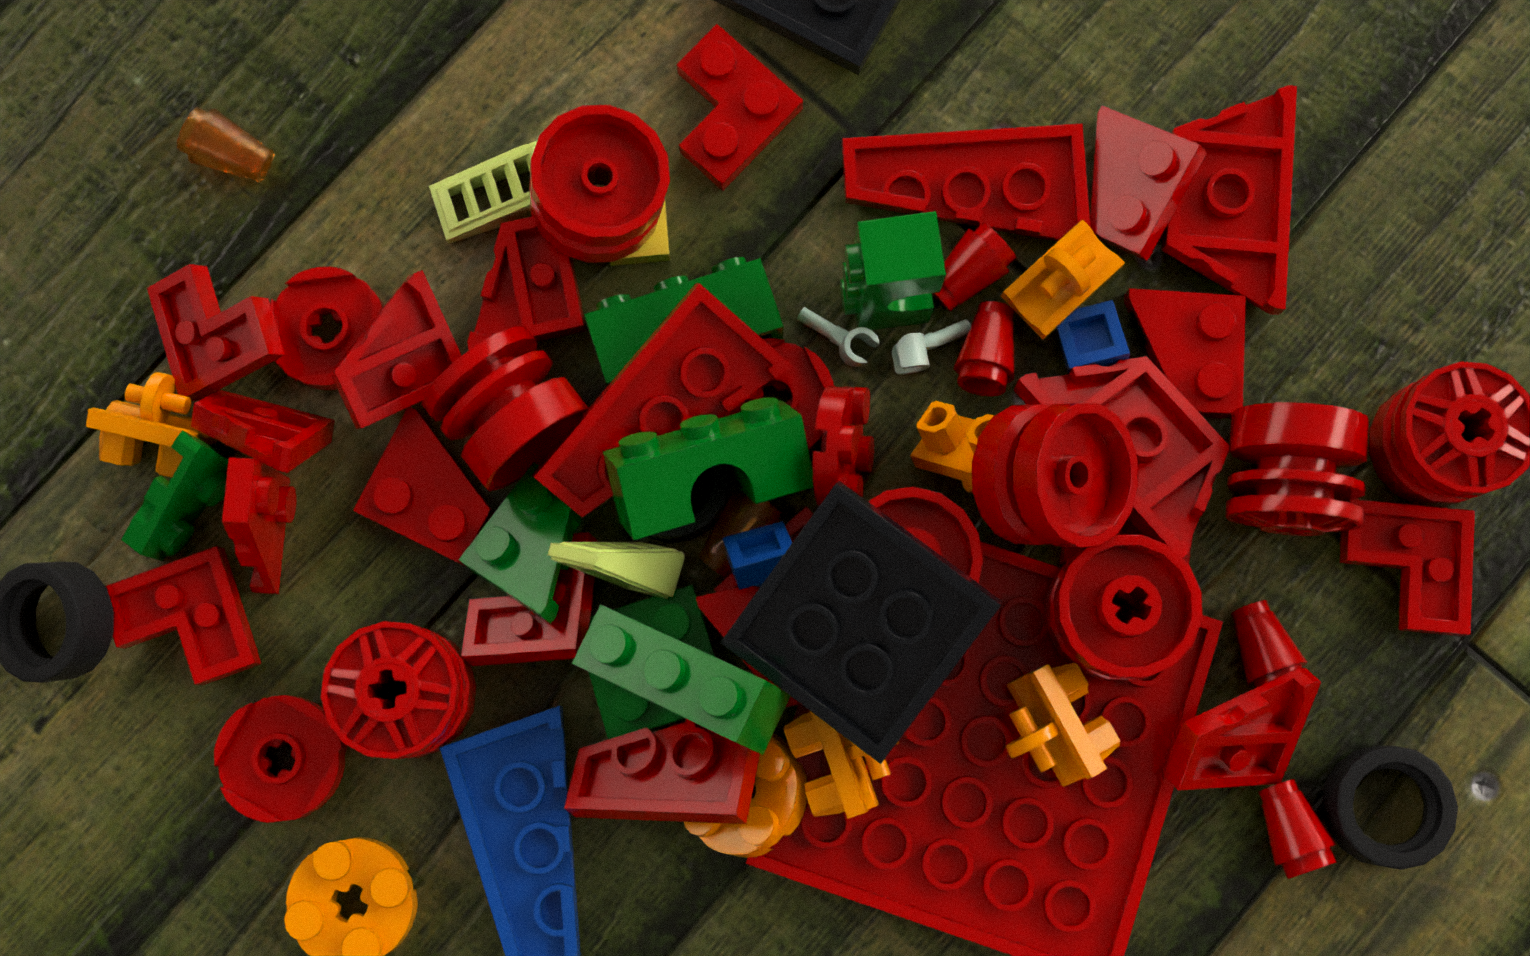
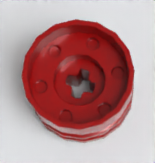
[422,326,588,491]
[1369,361,1530,508]
[1225,402,1369,536]
[320,621,477,759]

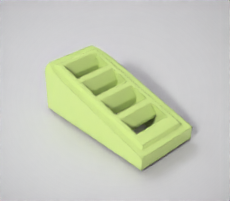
[429,140,538,244]
[548,542,685,599]

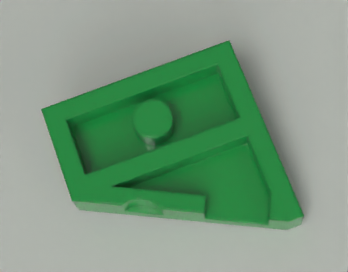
[121,430,229,561]
[458,462,581,624]

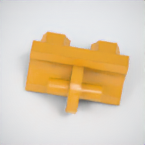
[1001,219,1125,340]
[86,372,218,478]
[910,401,994,494]
[1005,662,1121,787]
[784,711,899,819]

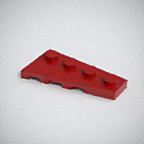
[841,123,1091,242]
[532,283,793,518]

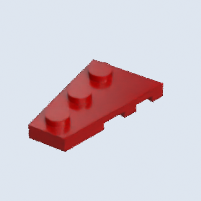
[564,719,760,824]

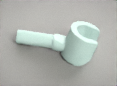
[797,307,880,367]
[892,319,971,375]

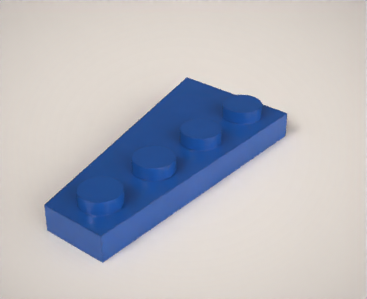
[440,706,581,956]

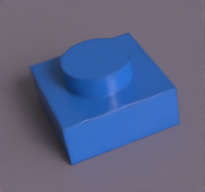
[1054,300,1130,374]
[722,521,792,590]

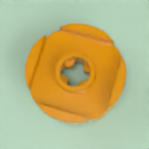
[684,734,807,858]
[284,837,418,956]

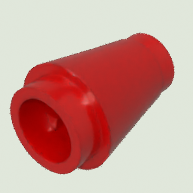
[932,223,1017,312]
[954,301,1014,396]
[1231,600,1308,688]
[1258,779,1337,879]

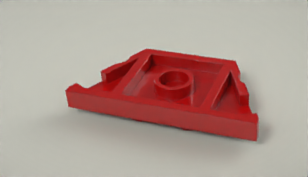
[1162,85,1297,315]
[1014,356,1231,559]

